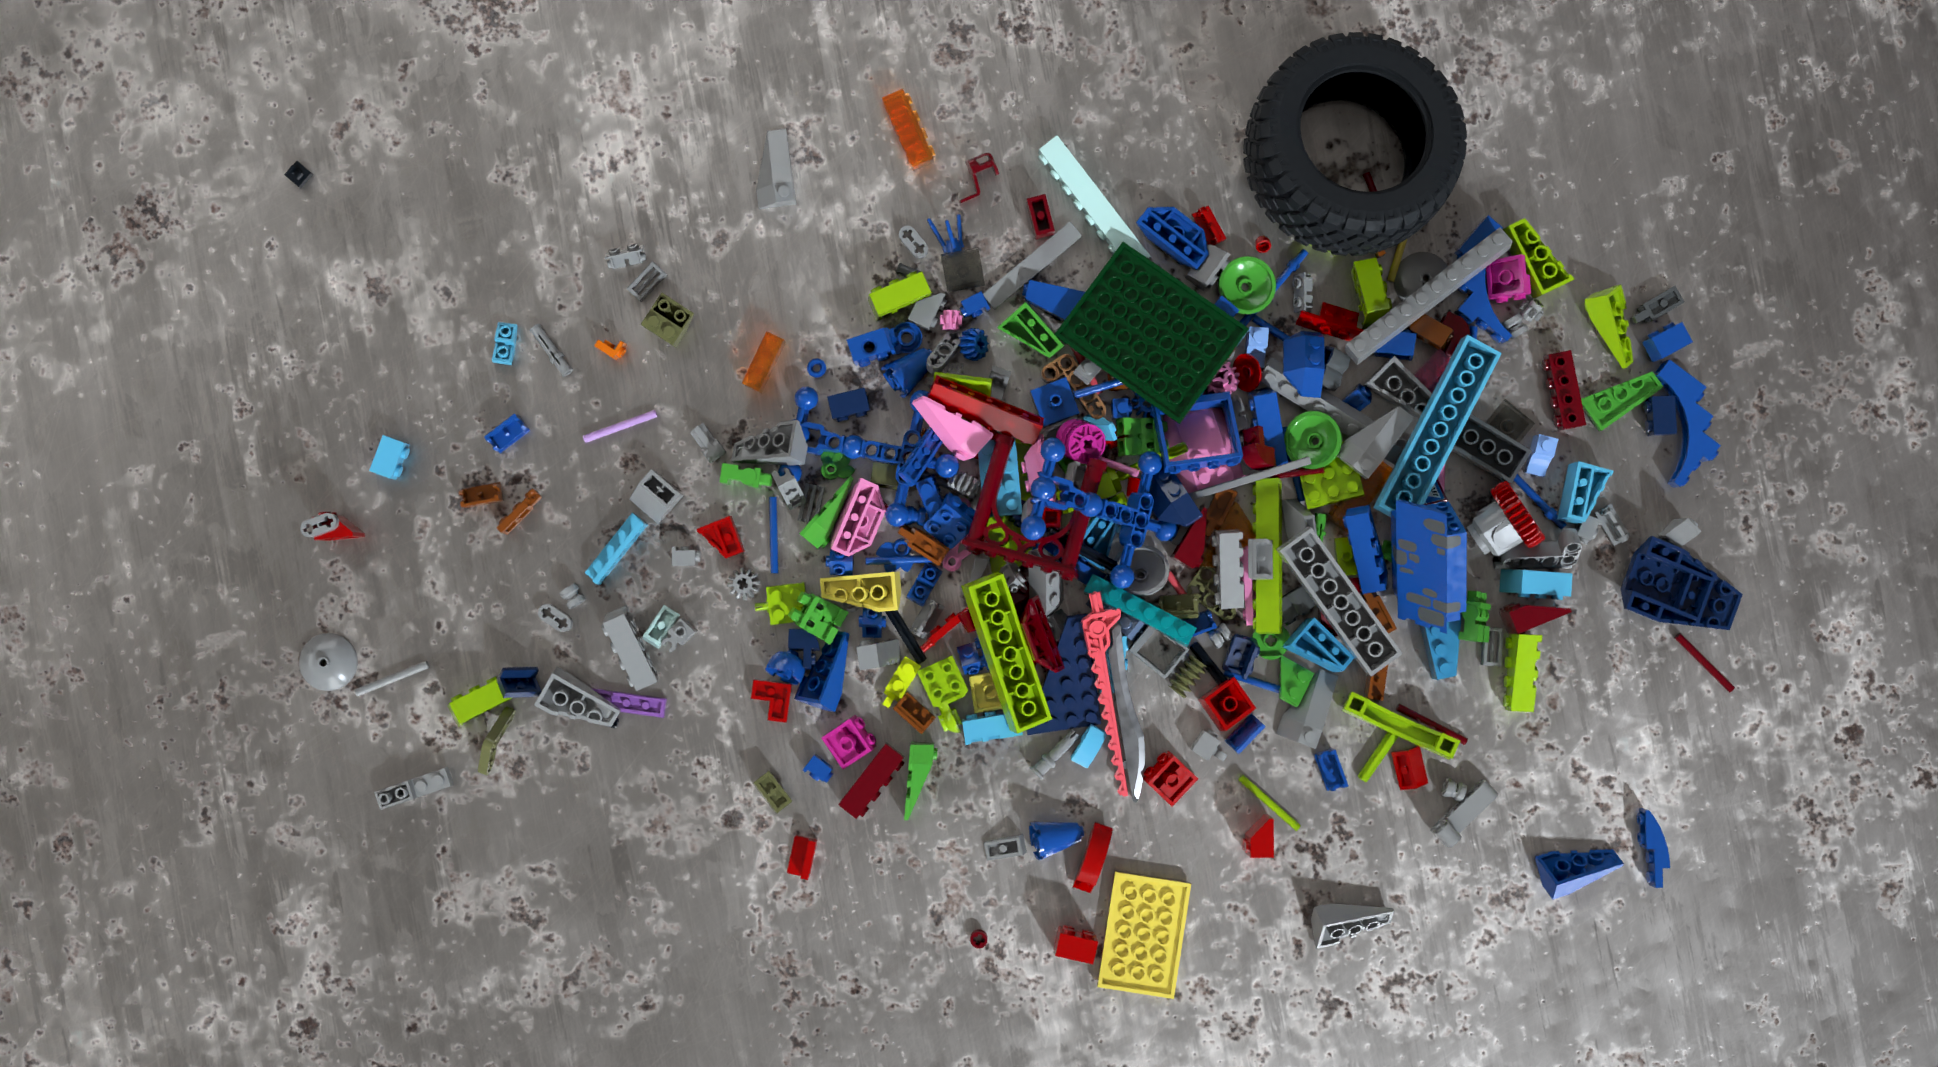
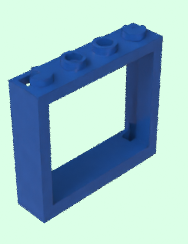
[1152,391,1243,474]

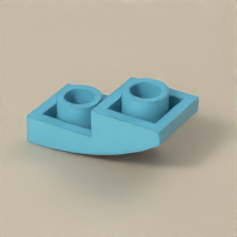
[492,322,518,365]
[1082,414,1117,441]
[1070,724,1107,768]

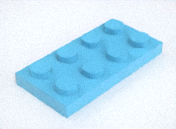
[978,438,1022,518]

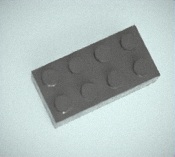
[1452,414,1532,484]

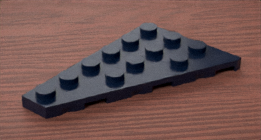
[1027,613,1102,735]

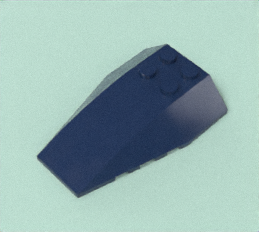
[1621,536,1743,630]

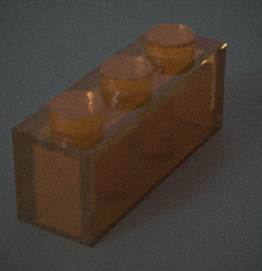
[742,331,786,394]

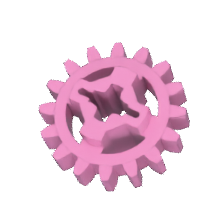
[1206,362,1240,395]

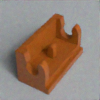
[1408,314,1454,353]
[459,482,504,508]
[1364,664,1389,701]
[893,692,936,734]

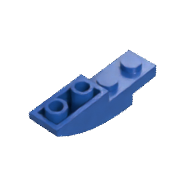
[1637,808,1670,888]

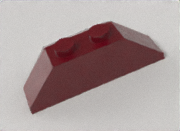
[1019,595,1065,673]

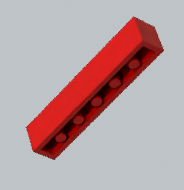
[927,375,1044,445]

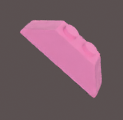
[1021,434,1056,502]
[830,478,886,557]

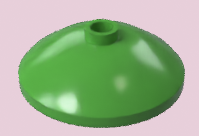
[1218,256,1276,314]
[1284,411,1342,469]

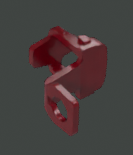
[959,153,999,203]

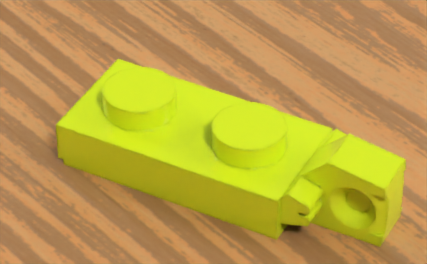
[883,656,921,708]

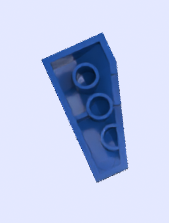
[794,631,849,712]
[1535,849,1624,900]

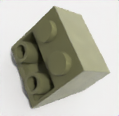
[641,292,694,348]

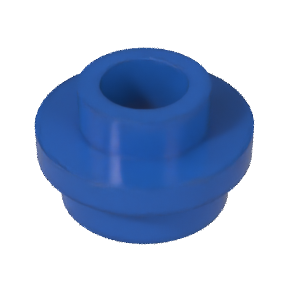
[807,358,826,378]

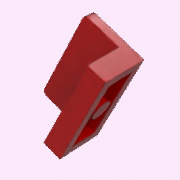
[1391,746,1428,790]
[787,835,817,880]

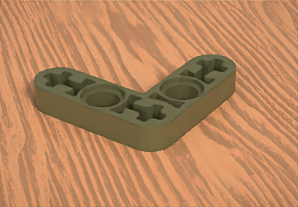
[1186,550,1236,620]
[478,706,516,776]

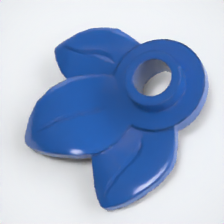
[876,538,913,572]

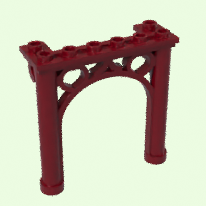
[962,434,1108,581]

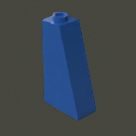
[1022,280,1085,322]

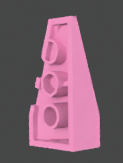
[912,396,993,461]

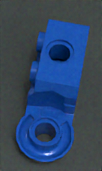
[847,322,923,368]

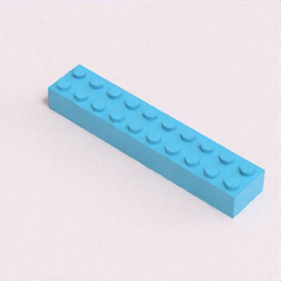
[1373,335,1502,517]

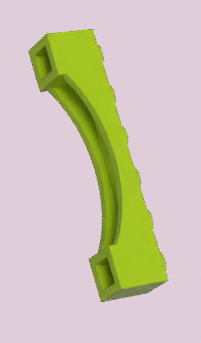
[1341,692,1460,760]

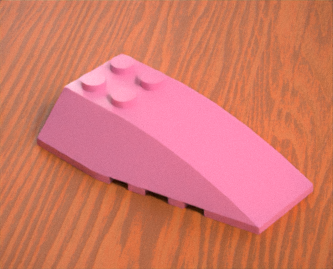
[1163,390,1249,493]

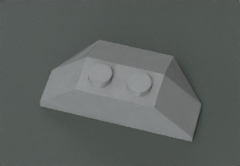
[1028,548,1064,617]

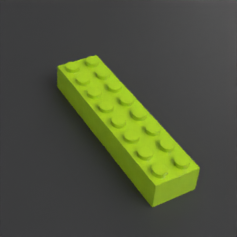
[961,572,1052,734]

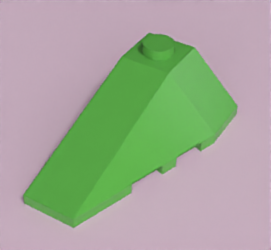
[799,476,854,549]

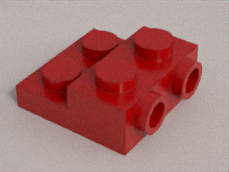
[1143,750,1198,807]

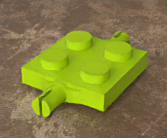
[755,582,806,625]

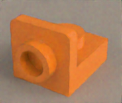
[594,340,627,360]

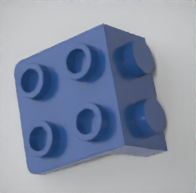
[923,492,975,549]

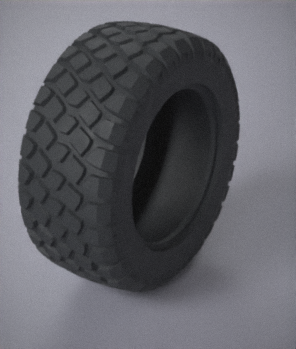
[1243,32,1467,256]

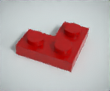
[751,679,792,723]

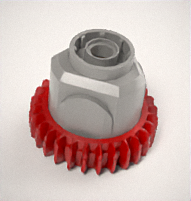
[1467,481,1545,556]

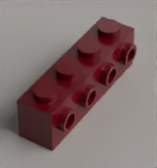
[1542,350,1586,431]
[838,742,905,819]

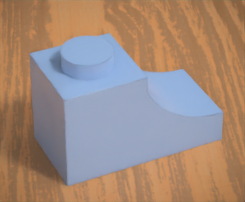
[1245,326,1269,369]
[1524,434,1558,477]

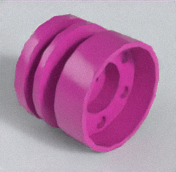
[1056,419,1106,464]

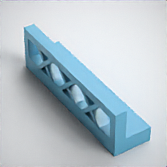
[585,513,648,585]

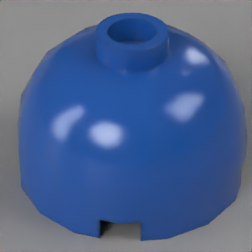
[765,650,805,685]

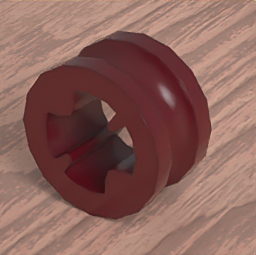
[970,929,988,949]

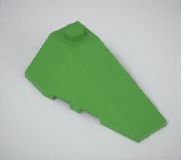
[904,741,938,820]

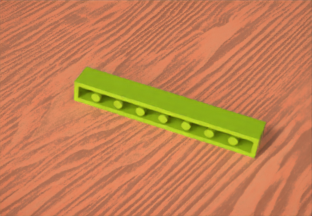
[1253,478,1282,634]

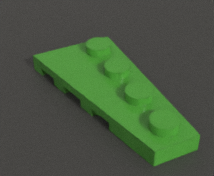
[1581,371,1663,431]

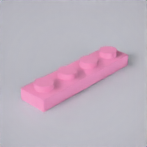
[1240,546,1256,625]

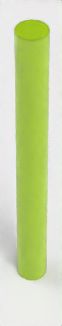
[1238,774,1301,831]

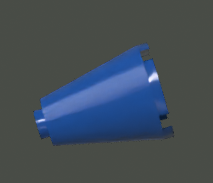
[881,348,933,398]
[1029,821,1084,860]

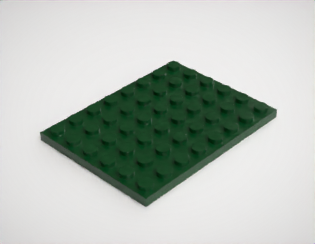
[1054,242,1249,424]

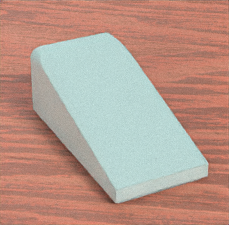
[643,605,680,649]

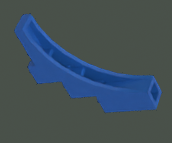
[1454,215,1512,343]
[1654,359,1721,488]

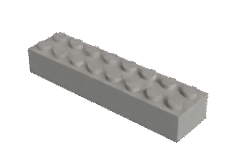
[1276,526,1403,676]

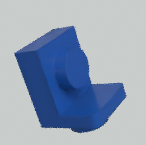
[1342,383,1372,411]

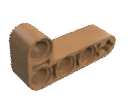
[1041,354,1106,419]

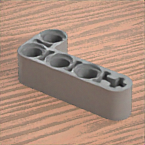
[1500,528,1582,569]
[1430,779,1498,848]

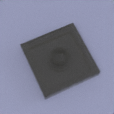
[941,247,985,293]
[1486,399,1535,443]

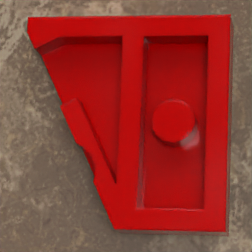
[696,516,745,558]

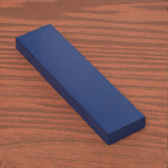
[897,426,943,487]

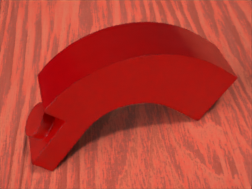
[1073,822,1113,893]

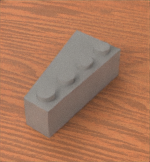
[601,605,658,691]

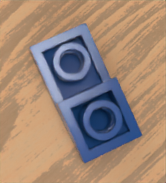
[906,563,943,607]

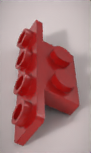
[1296,302,1364,341]

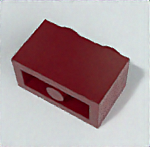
[1026,194,1055,240]

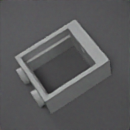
[1128,626,1190,679]

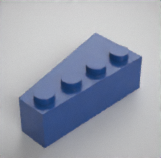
[1247,387,1288,466]
[1343,505,1388,594]

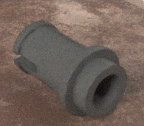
[896,263,921,278]

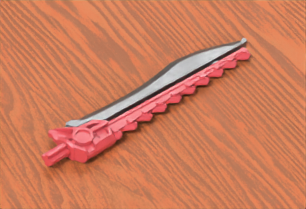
[1081,591,1145,803]

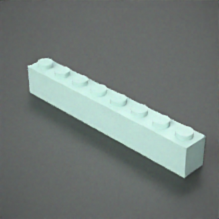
[1038,136,1151,259]

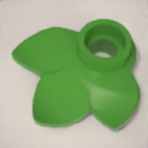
[821,446,855,480]

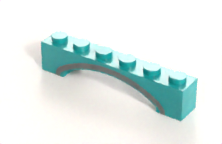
[1084,574,1197,647]

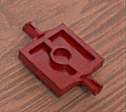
[920,607,969,653]

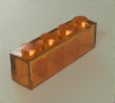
[882,89,936,171]
[1328,461,1393,533]

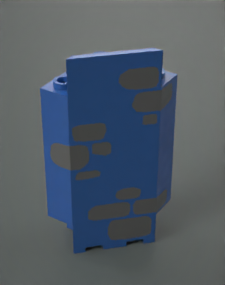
[1391,500,1467,634]

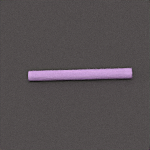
[583,410,658,443]

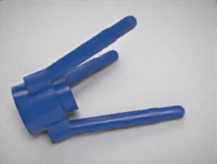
[927,214,964,257]

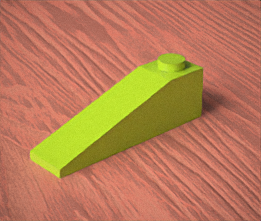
[1585,284,1633,369]

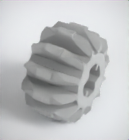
[947,470,981,499]
[727,567,760,600]

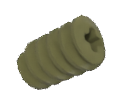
[1168,654,1206,698]

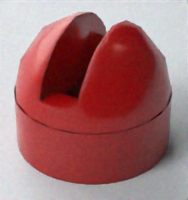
[1255,236,1271,253]

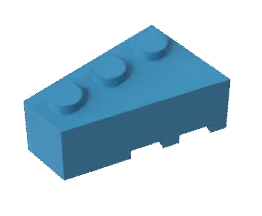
[1079,516,1118,571]
[1419,615,1462,680]
[1282,617,1354,673]

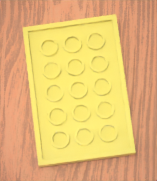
[1097,871,1191,999]

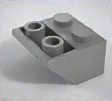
[1185,244,1230,291]
[630,469,684,524]

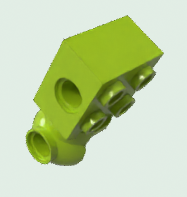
[917,655,968,733]

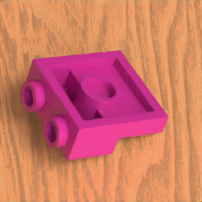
[1486,254,1531,303]
[821,715,877,769]

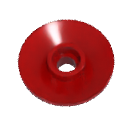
[1233,353,1261,392]

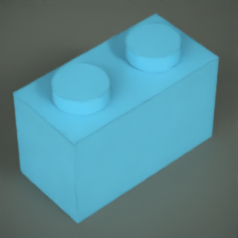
[369,435,410,480]

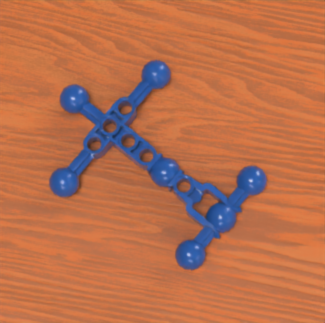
[778,386,959,527]
[1021,437,1178,589]

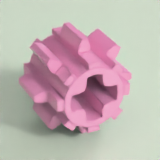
[940,310,963,331]

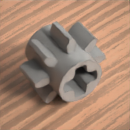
[1519,298,1544,322]

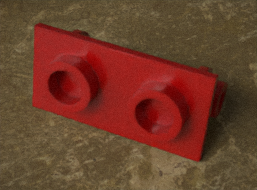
[1192,205,1227,246]

